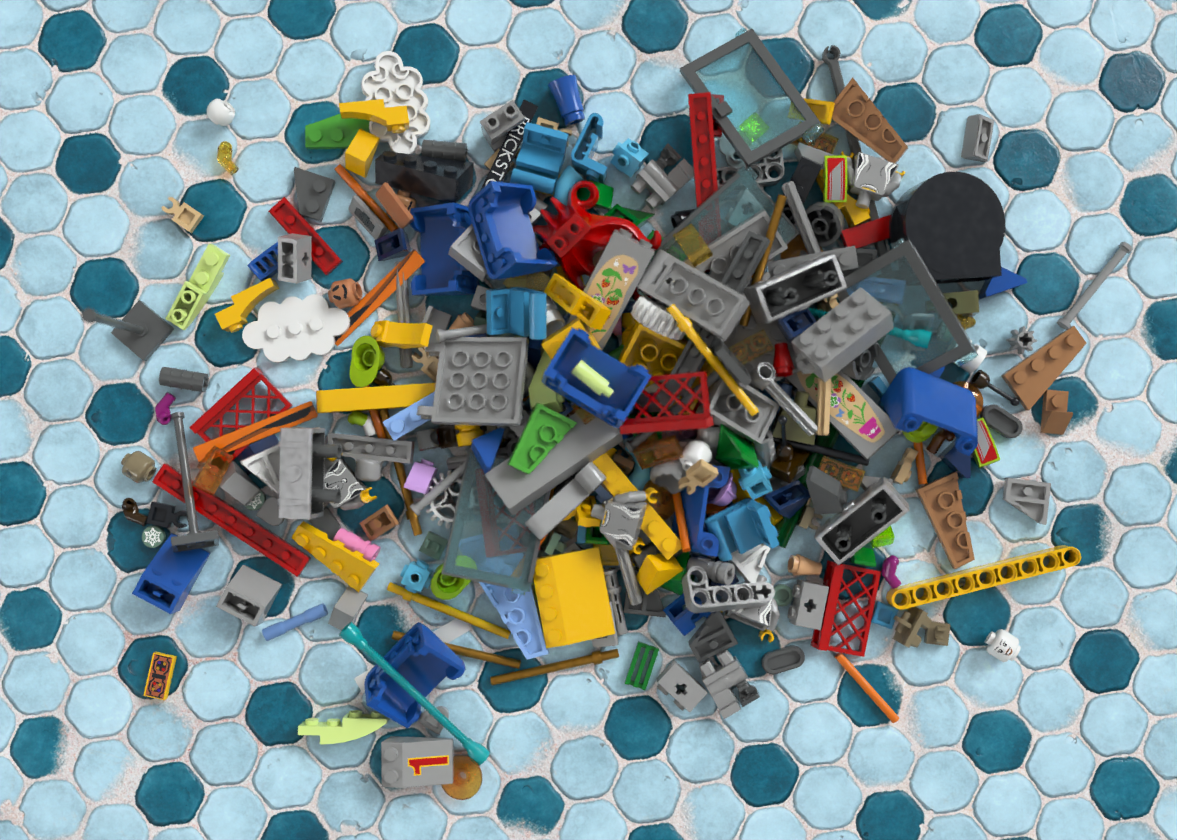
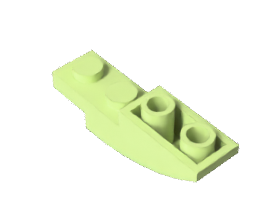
[165,244,230,330]
[298,710,390,744]

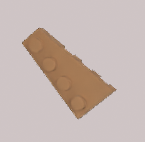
[832,77,908,164]
[1001,326,1086,411]
[916,471,975,569]

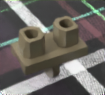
[892,607,932,648]

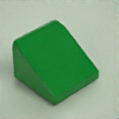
[849,547,876,567]

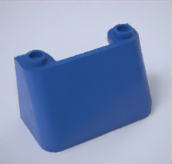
[468,181,557,280]
[410,202,479,296]
[541,327,652,428]
[880,367,978,456]
[671,465,730,557]
[364,622,466,729]

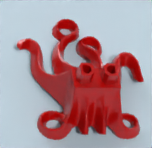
[533,181,662,301]

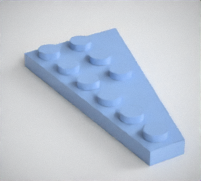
[459,525,549,659]

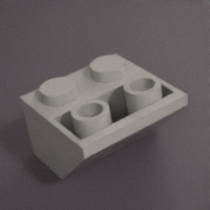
[216,565,282,627]

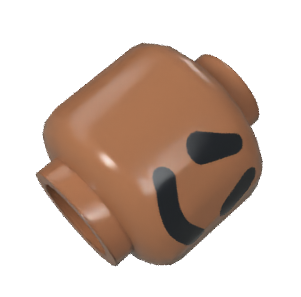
[328,278,362,309]

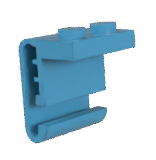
[571,113,607,184]
[510,122,569,195]
[486,287,547,340]
[704,498,779,561]

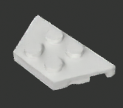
[240,427,320,493]
[703,517,771,583]

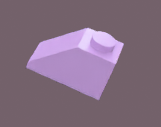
[404,459,438,494]

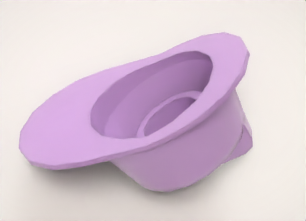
[707,472,737,507]

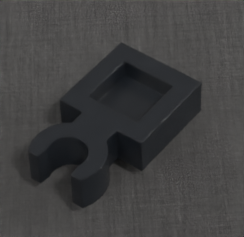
[147,501,187,528]

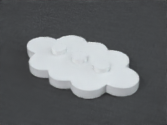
[361,51,430,155]
[242,294,350,363]

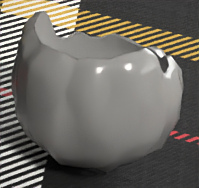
[650,456,687,494]

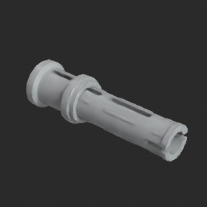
[603,567,628,636]

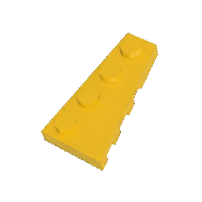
[291,521,380,593]

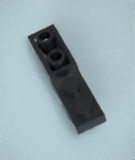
[777,156,822,234]

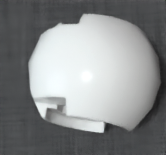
[207,99,235,126]

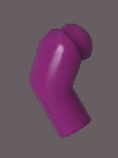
[155,392,176,425]
[881,555,901,589]

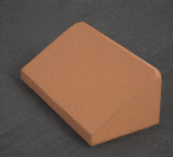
[375,182,414,229]

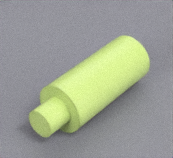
[571,360,614,398]

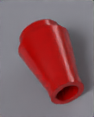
[773,343,795,377]

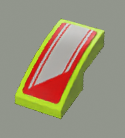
[823,155,847,202]
[972,417,1000,468]

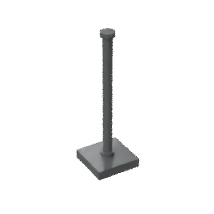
[81,300,174,361]
[624,338,752,453]
[171,412,219,553]

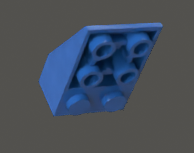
[132,533,210,614]

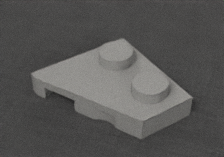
[1003,478,1051,525]

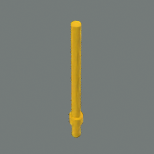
[667,304,759,416]
[387,582,511,639]

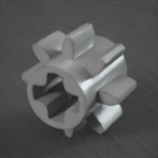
[1006,327,1037,354]

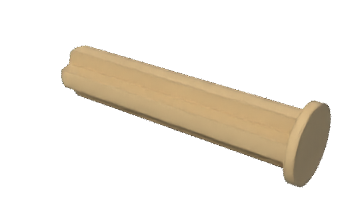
[816,377,831,436]

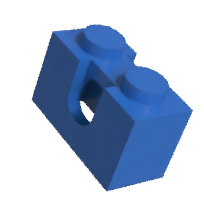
[663,593,711,636]

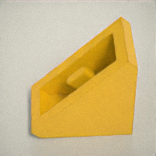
[345,129,380,178]
[636,554,683,595]

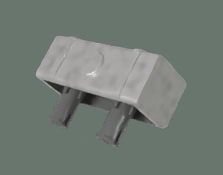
[744,253,847,324]
[278,427,342,519]
[814,477,909,565]

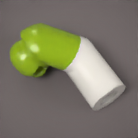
[348,411,377,437]

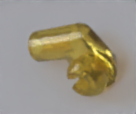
[217,141,239,175]
[957,315,976,330]

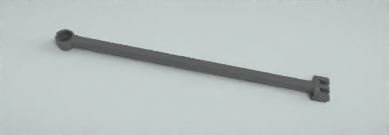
[822,45,900,280]

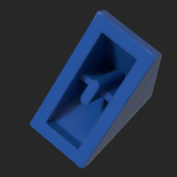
[978,267,1028,300]
[471,427,505,474]

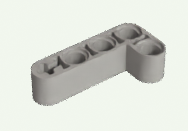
[716,141,784,190]
[525,461,607,540]
[682,566,775,613]

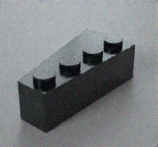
[375,151,474,203]

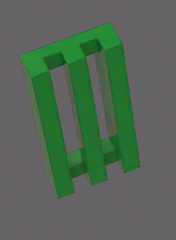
[624,641,659,690]

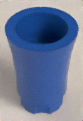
[548,75,585,126]

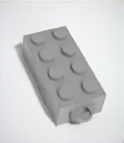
[791,287,894,383]

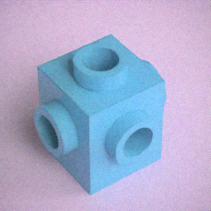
[610,138,649,178]
[738,460,773,500]
[400,560,433,593]

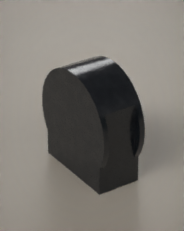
[889,171,1005,286]

